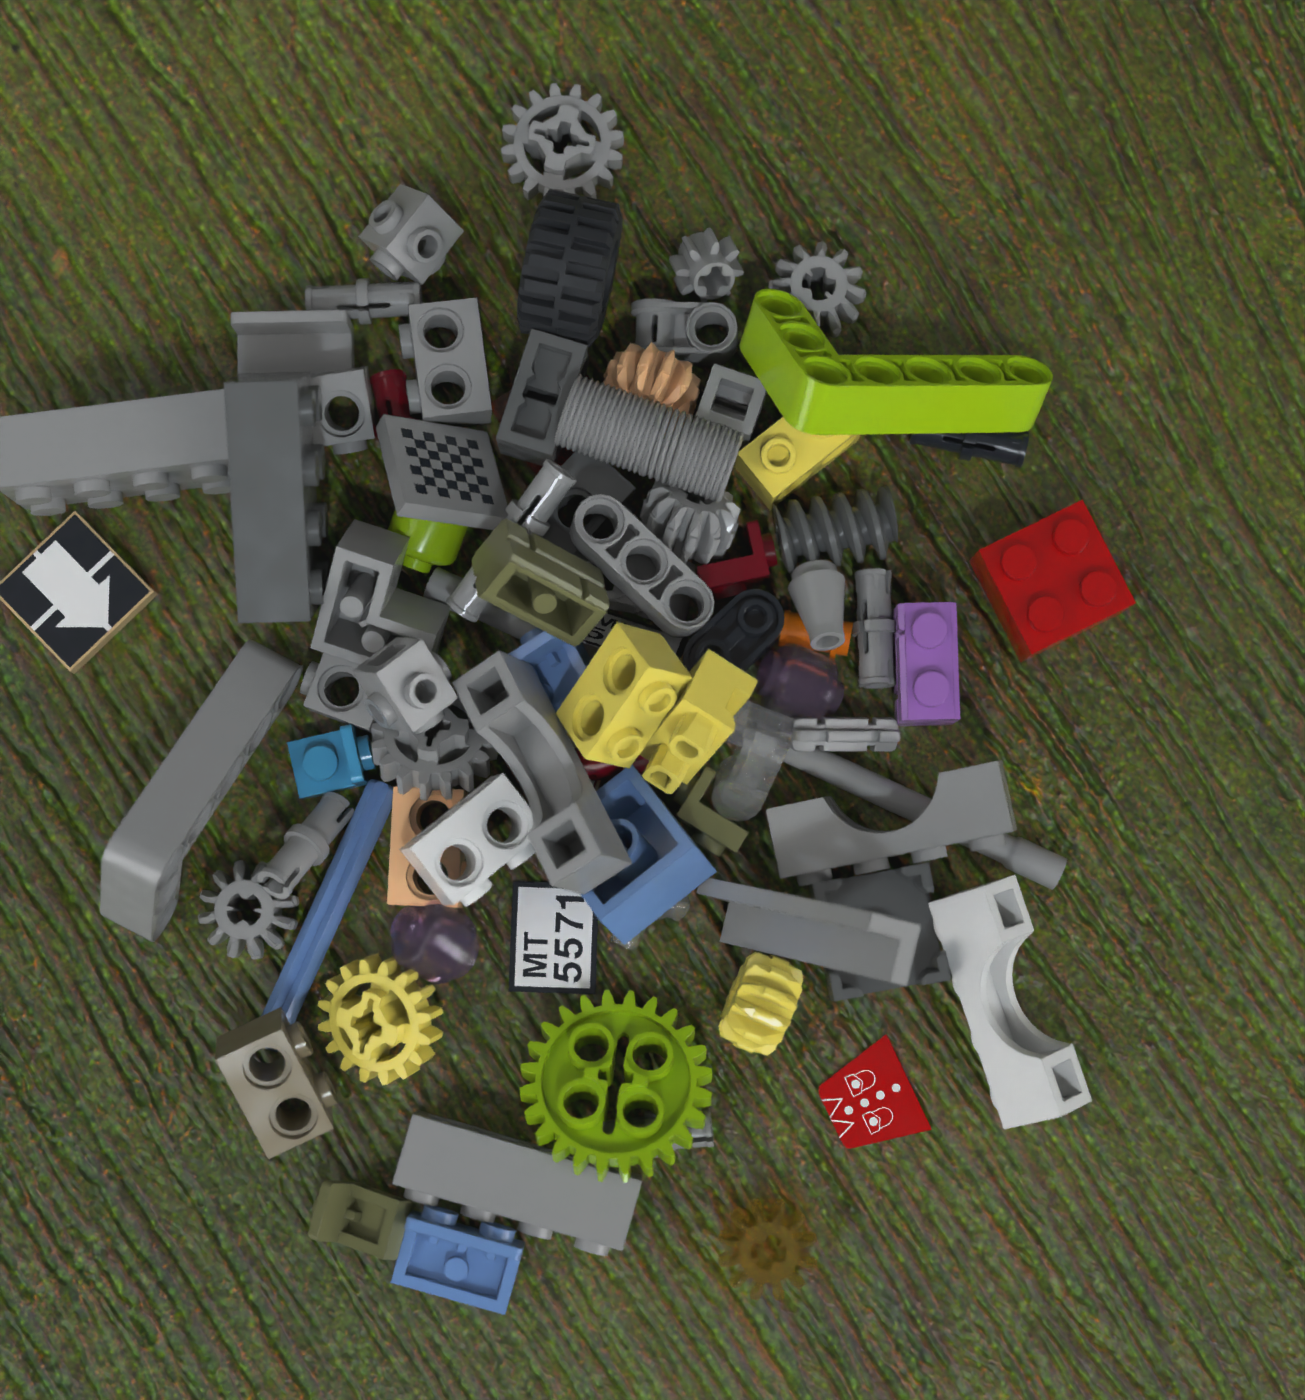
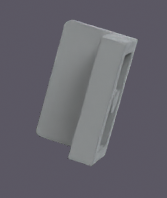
[231,310,354,375]

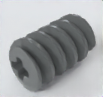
[773,485,898,574]

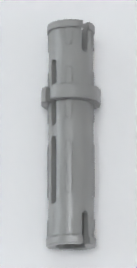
[446,459,577,622]

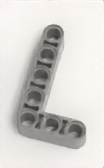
[100,639,303,942]

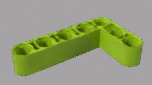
[739,288,1053,435]

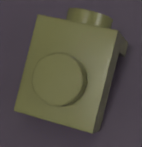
[672,766,749,857]
[308,1180,413,1260]

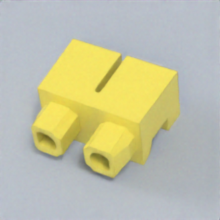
[639,649,758,794]

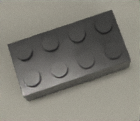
[224,372,331,623]

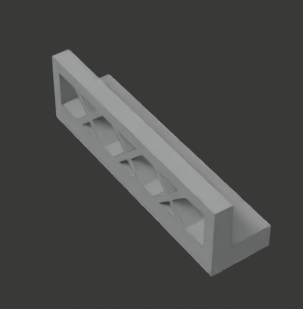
[697,878,921,986]

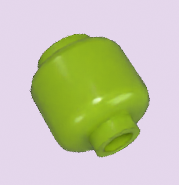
[387,510,468,573]

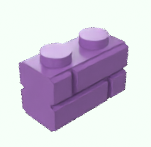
[892,602,960,726]

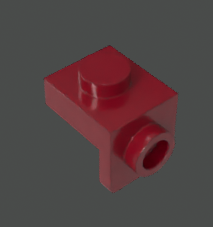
[696,519,777,603]

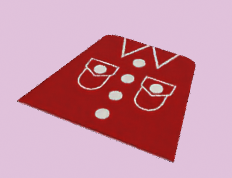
[818,1034,932,1149]

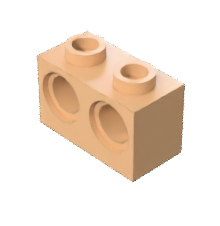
[387,786,468,908]

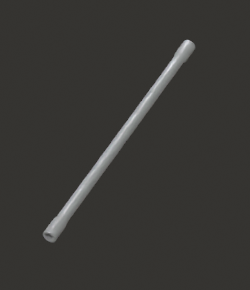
[423,567,1067,890]

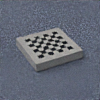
[376,414,509,530]

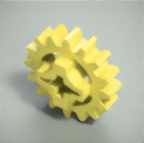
[318,953,443,1085]

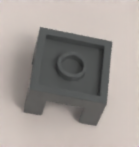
[807,862,951,1001]

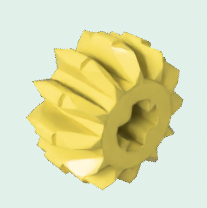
[718,952,803,1056]

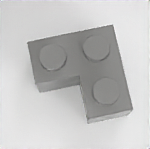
[310,519,451,665]

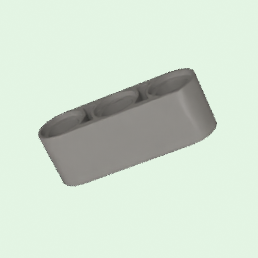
[570,494,714,638]

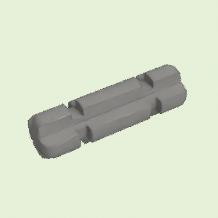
[787,717,901,752]

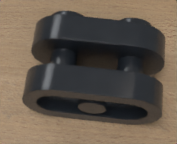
[682,589,784,672]

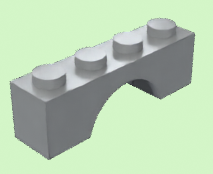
[452,650,632,895]
[766,760,1017,886]

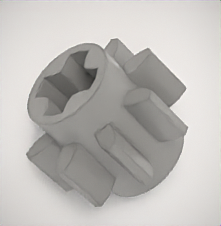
[669,228,744,302]

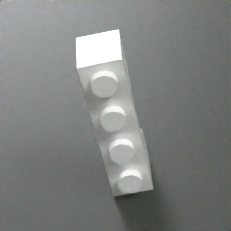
[928,875,1092,1129]

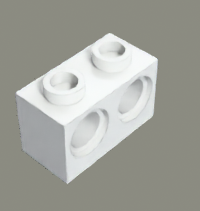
[400,773,535,907]

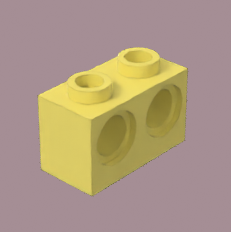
[734,417,860,510]
[555,622,693,768]

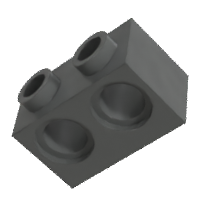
[496,328,589,466]

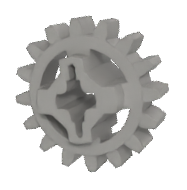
[501,83,624,200]
[371,696,498,801]

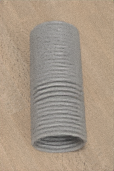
[554,374,744,503]

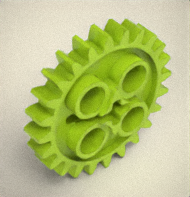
[519,990,712,1183]

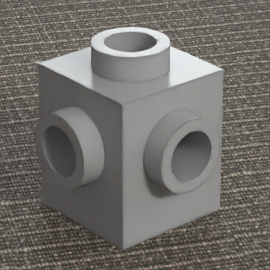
[359,184,464,284]
[352,637,458,734]

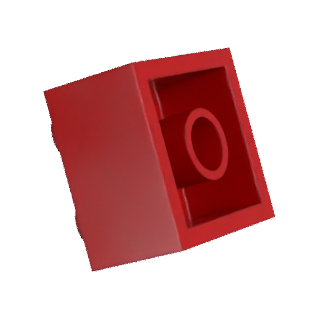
[969,499,1136,662]

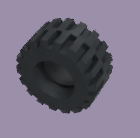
[517,189,623,347]

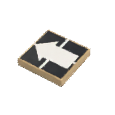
[0,511,158,674]

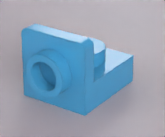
[287,724,376,800]

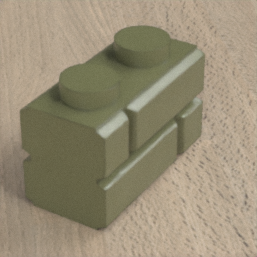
[471,518,610,647]

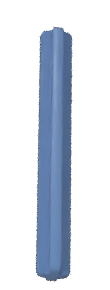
[261,779,393,1052]

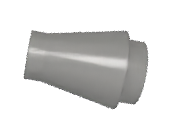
[788,560,845,651]

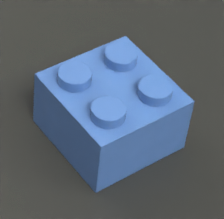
[581,765,717,945]

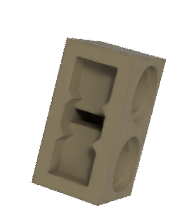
[215,1007,339,1159]

